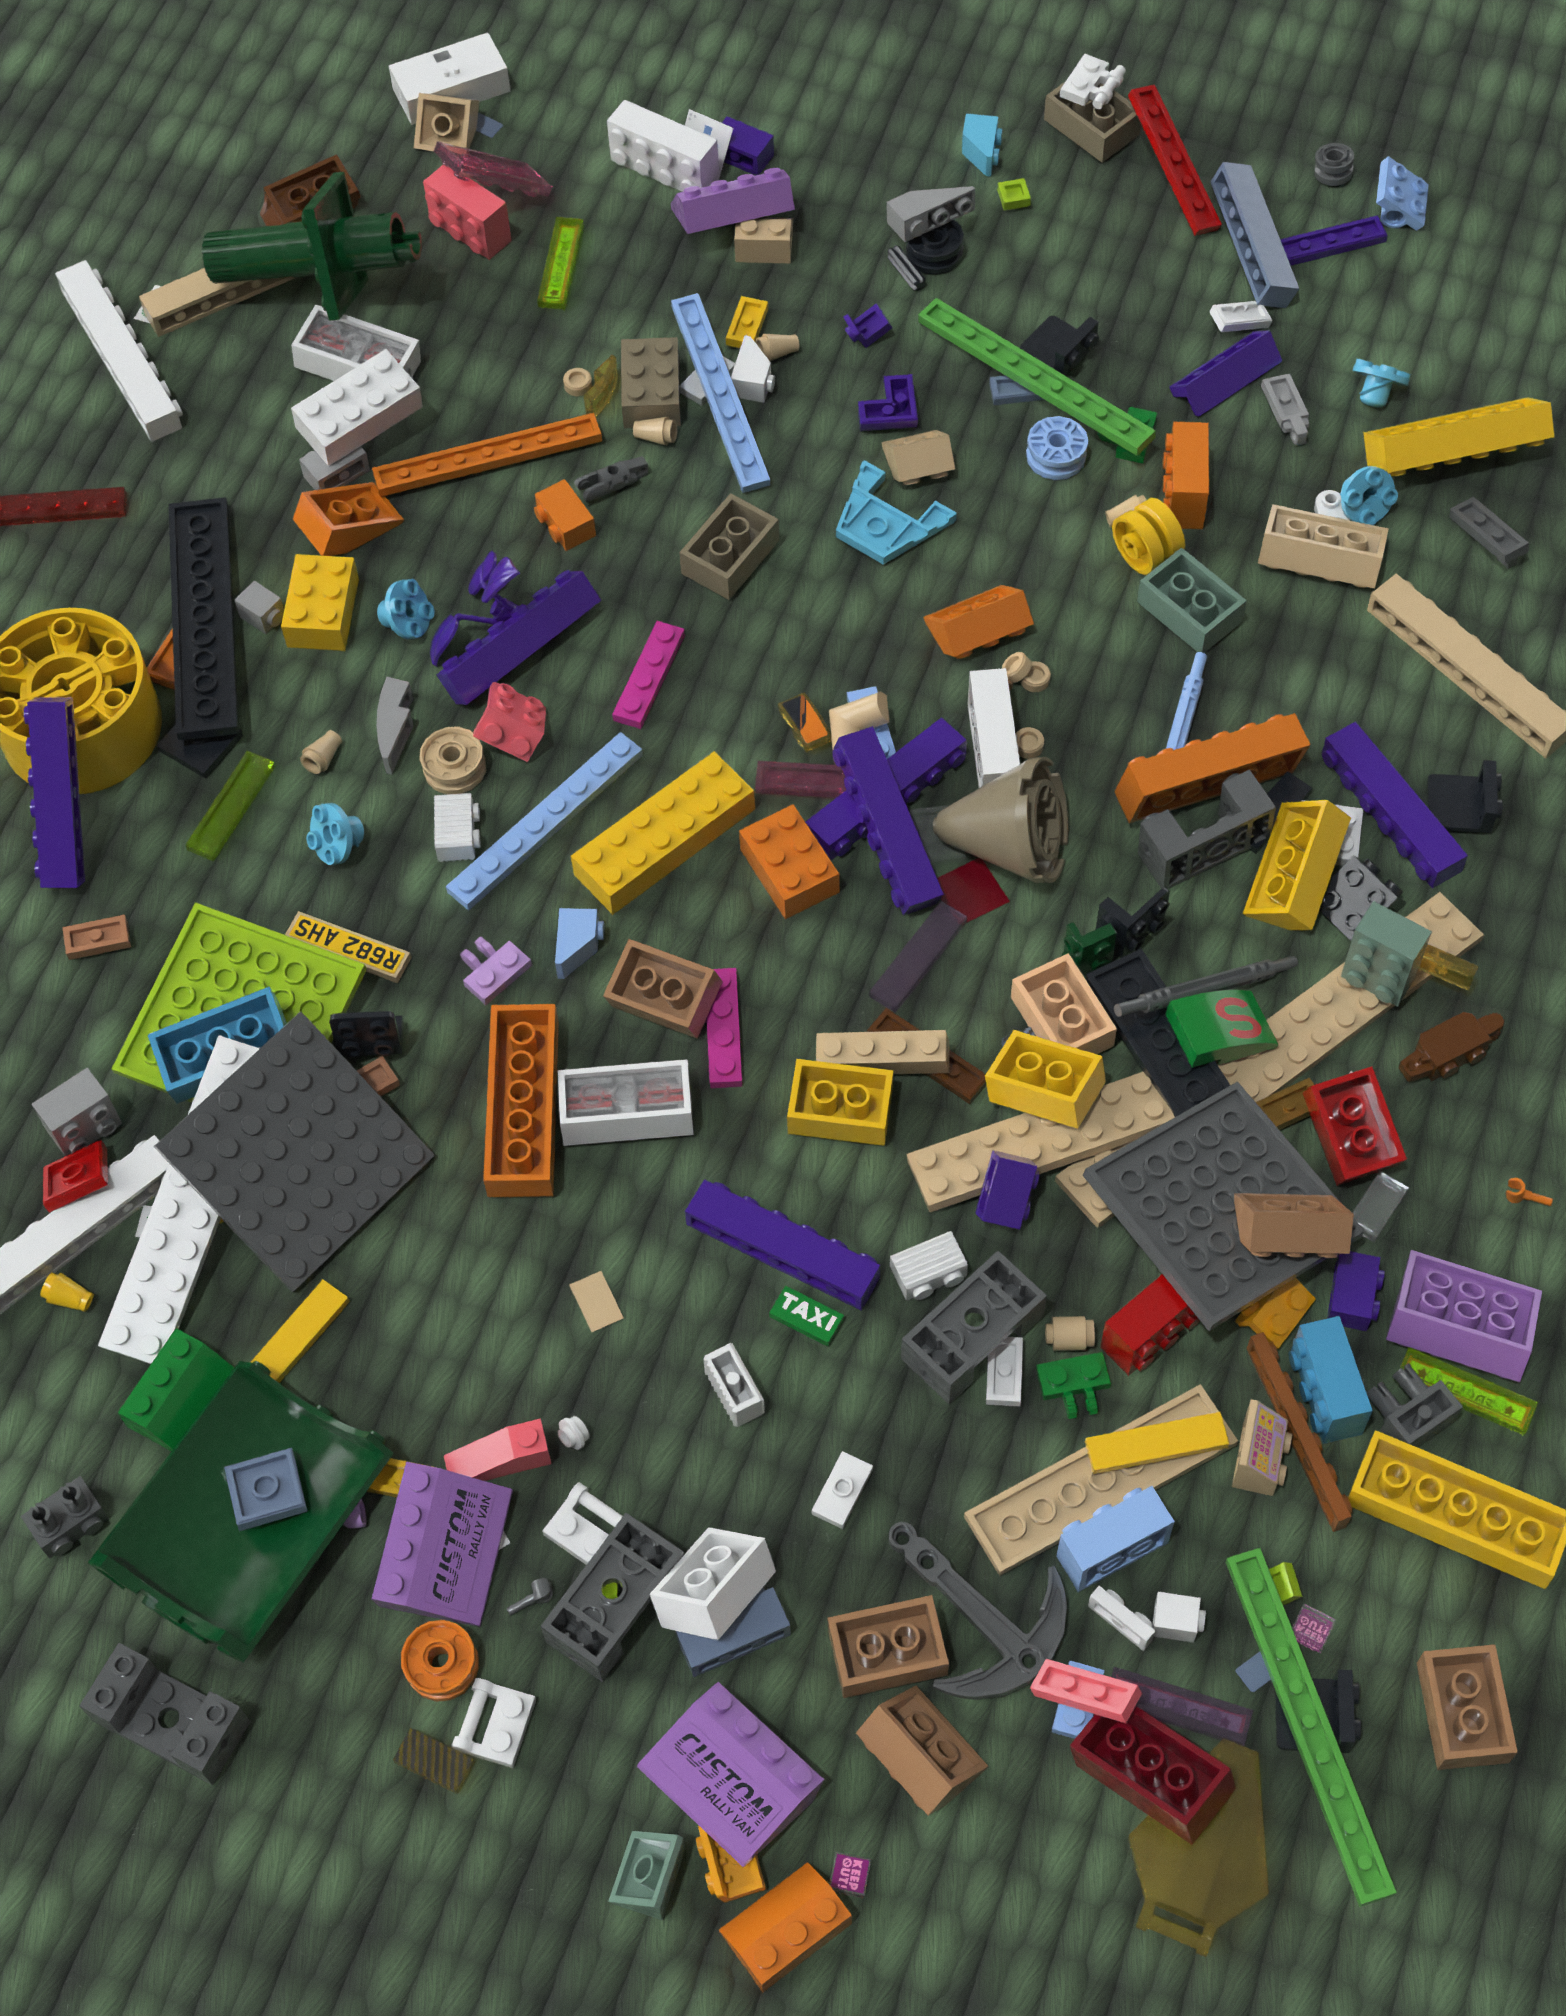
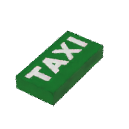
[769,1285,844,1347]

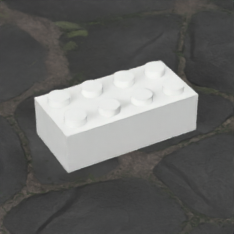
[607,100,719,192]
[291,349,423,466]

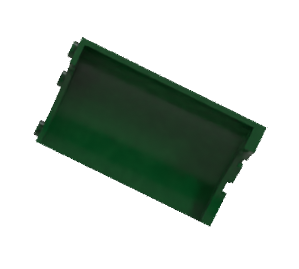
[88,1361,394,1663]

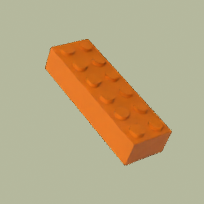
[1114,713,1311,823]
[483,1004,559,1197]

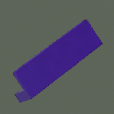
[1169,331,1282,416]

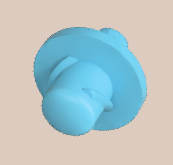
[1352,359,1411,408]
[1340,466,1398,525]
[377,579,435,640]
[306,803,364,865]

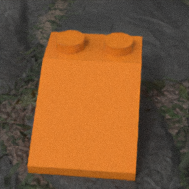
[293,482,404,556]

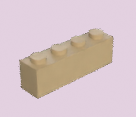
[816,1030,949,1074]

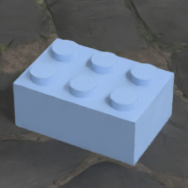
[1056,1486,1175,1592]

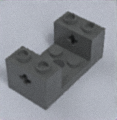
[1138,769,1276,889]
[901,1251,1047,1404]
[540,1513,684,1682]
[80,1643,251,1786]

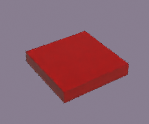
[43,1140,108,1213]

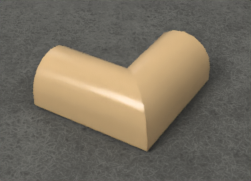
[829,692,889,768]

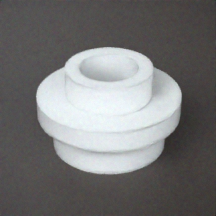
[558,1416,589,1450]

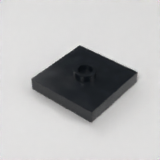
[157,724,243,779]

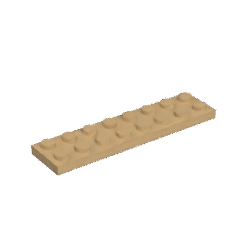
[906,1072,1175,1212]
[964,1384,1238,1576]

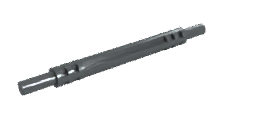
[1114,956,1298,1017]

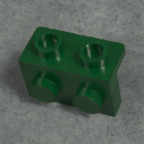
[1062,922,1117,976]

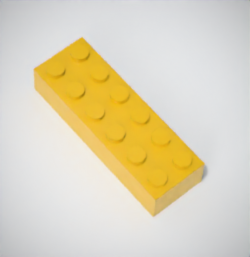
[1363,397,1554,476]
[571,751,755,915]
[1348,1430,1566,1589]

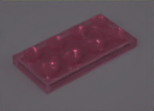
[434,141,552,197]

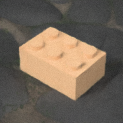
[1011,953,1117,1054]

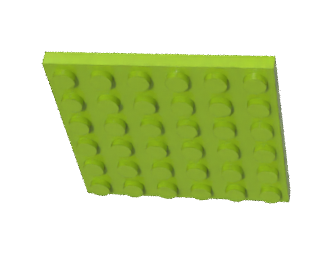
[112,902,367,1102]

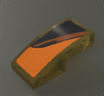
[778,692,832,752]

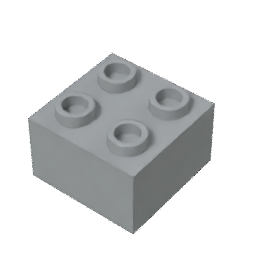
[32,1067,122,1156]

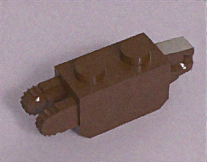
[1398,1012,1505,1082]

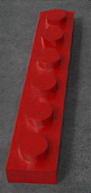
[1128,84,1222,236]

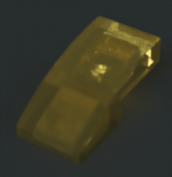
[584,355,618,417]

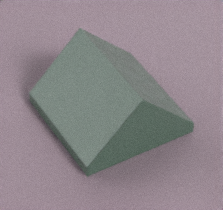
[608,1831,686,1920]

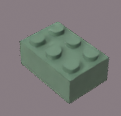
[1137,547,1247,653]
[1341,901,1432,1007]

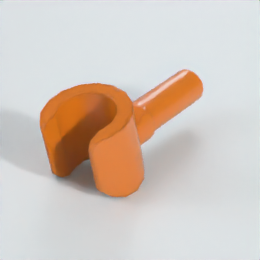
[1506,1178,1553,1206]

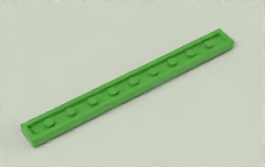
[918,298,1156,456]
[1226,1548,1397,1907]

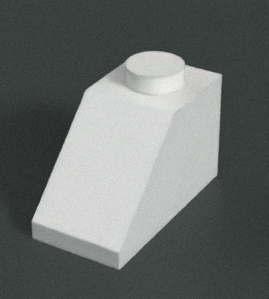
[731,335,775,403]

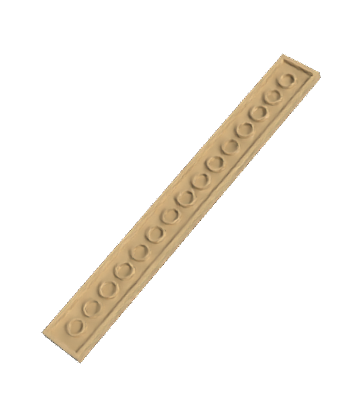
[1055,892,1484,1228]

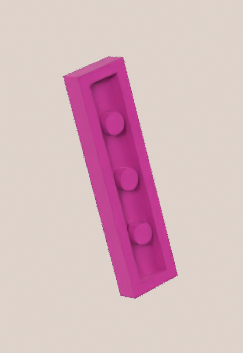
[612,621,685,729]
[707,968,742,1088]

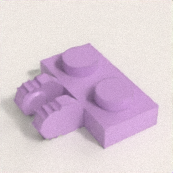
[460,937,532,1005]

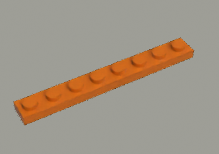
[372,413,602,497]

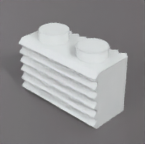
[434,793,481,862]
[890,1231,968,1300]
[704,1343,765,1427]

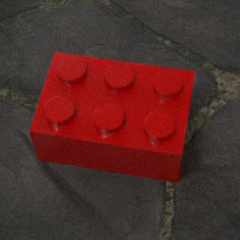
[1302,1066,1407,1185]
[1100,1274,1200,1376]

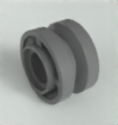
[1314,143,1354,186]

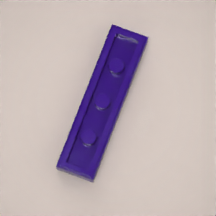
[1280,215,1388,266]

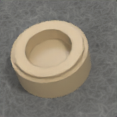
[563,368,592,396]
[1002,652,1032,683]
[1020,661,1051,692]
[1016,727,1044,759]

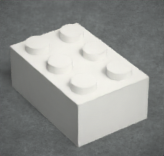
[650,1527,776,1640]

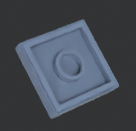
[224,1448,307,1531]

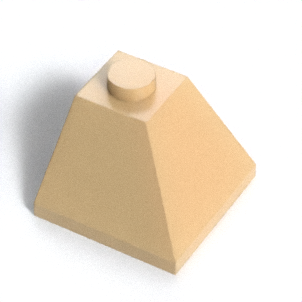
[414,93,479,156]

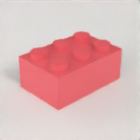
[423,163,512,260]

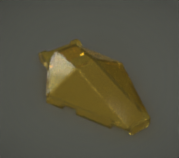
[1128,1738,1269,1957]

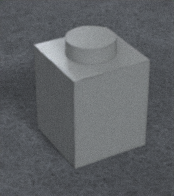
[235,581,284,634]

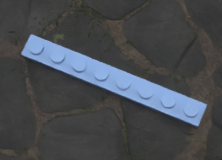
[671,293,770,493]
[446,732,643,911]

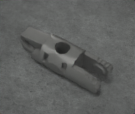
[574,456,648,502]

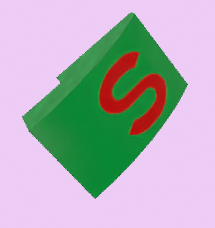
[1166,990,1278,1068]

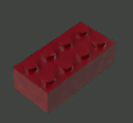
[1070,1706,1236,1845]

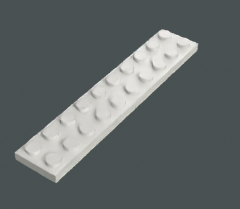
[98,1036,260,1364]

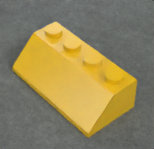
[1243,800,1351,930]

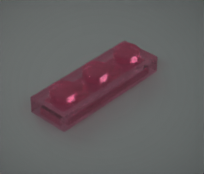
[755,761,846,798]

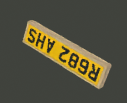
[285,911,412,983]

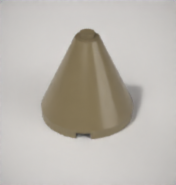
[933,757,1068,884]

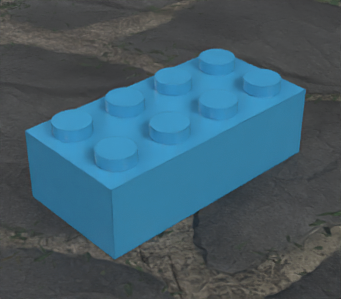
[148,987,287,1104]

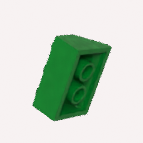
[118,1328,234,1451]

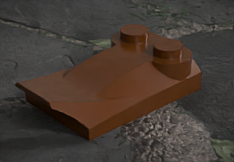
[260,154,361,226]

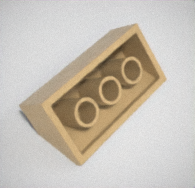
[1258,504,1389,589]

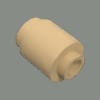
[1045,1316,1095,1351]

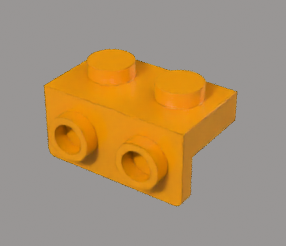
[1235,1278,1316,1349]
[696,1825,766,1903]

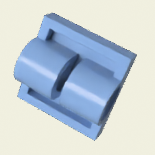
[1376,156,1429,231]

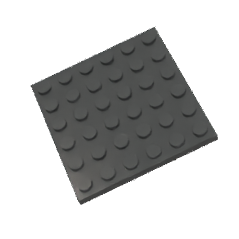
[153,1011,435,1292]
[1082,1081,1365,1331]

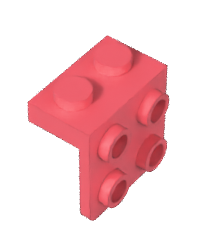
[473,682,546,762]

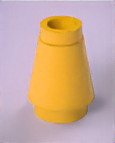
[40,1272,94,1312]

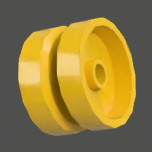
[1112,498,1185,575]

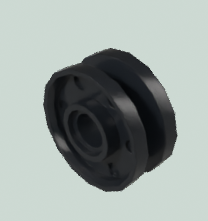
[906,219,964,275]

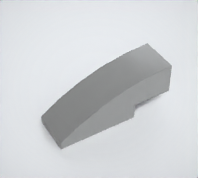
[376,677,414,775]

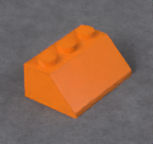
[923,585,1034,659]
[719,1862,852,1992]

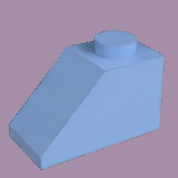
[555,908,604,979]

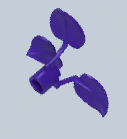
[430,550,520,667]

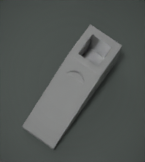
[887,186,975,242]

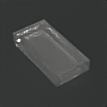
[1352,1171,1409,1242]

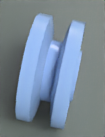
[1026,416,1088,480]

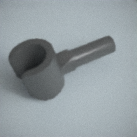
[506,1578,553,1616]

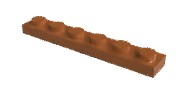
[1247,1332,1352,1532]

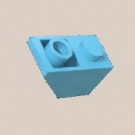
[962,114,1003,176]

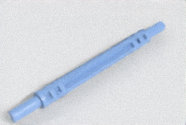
[1166,652,1207,750]

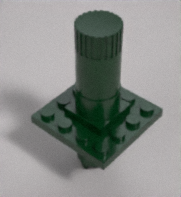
[202,172,422,321]

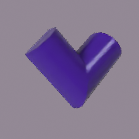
[858,374,918,431]

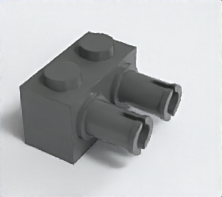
[1367,1363,1463,1447]
[21,1476,109,1559]

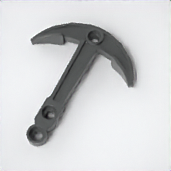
[889,1522,1067,1700]

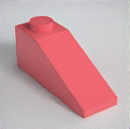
[444,1418,552,1481]

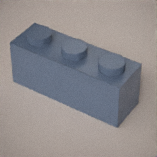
[675,1587,791,1678]

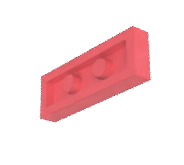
[1030,1659,1142,1723]

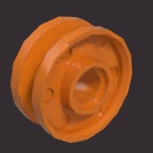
[401,1620,479,1702]

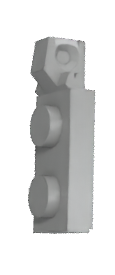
[1261,374,1309,446]

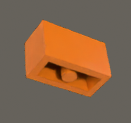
[534,479,596,551]

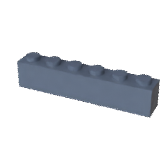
[1211,162,1299,308]

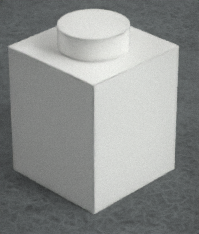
[1152,1592,1206,1643]

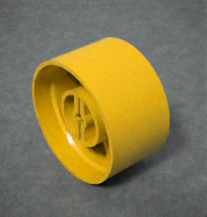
[0,608,162,794]

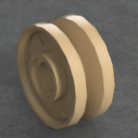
[419,727,486,795]

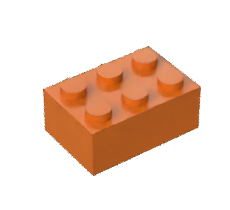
[1162,422,1209,529]
[739,804,840,919]

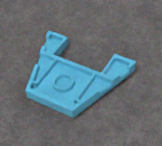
[836,460,957,565]

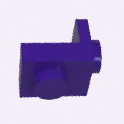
[843,303,893,348]

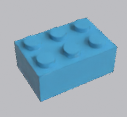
[1288,1316,1373,1444]

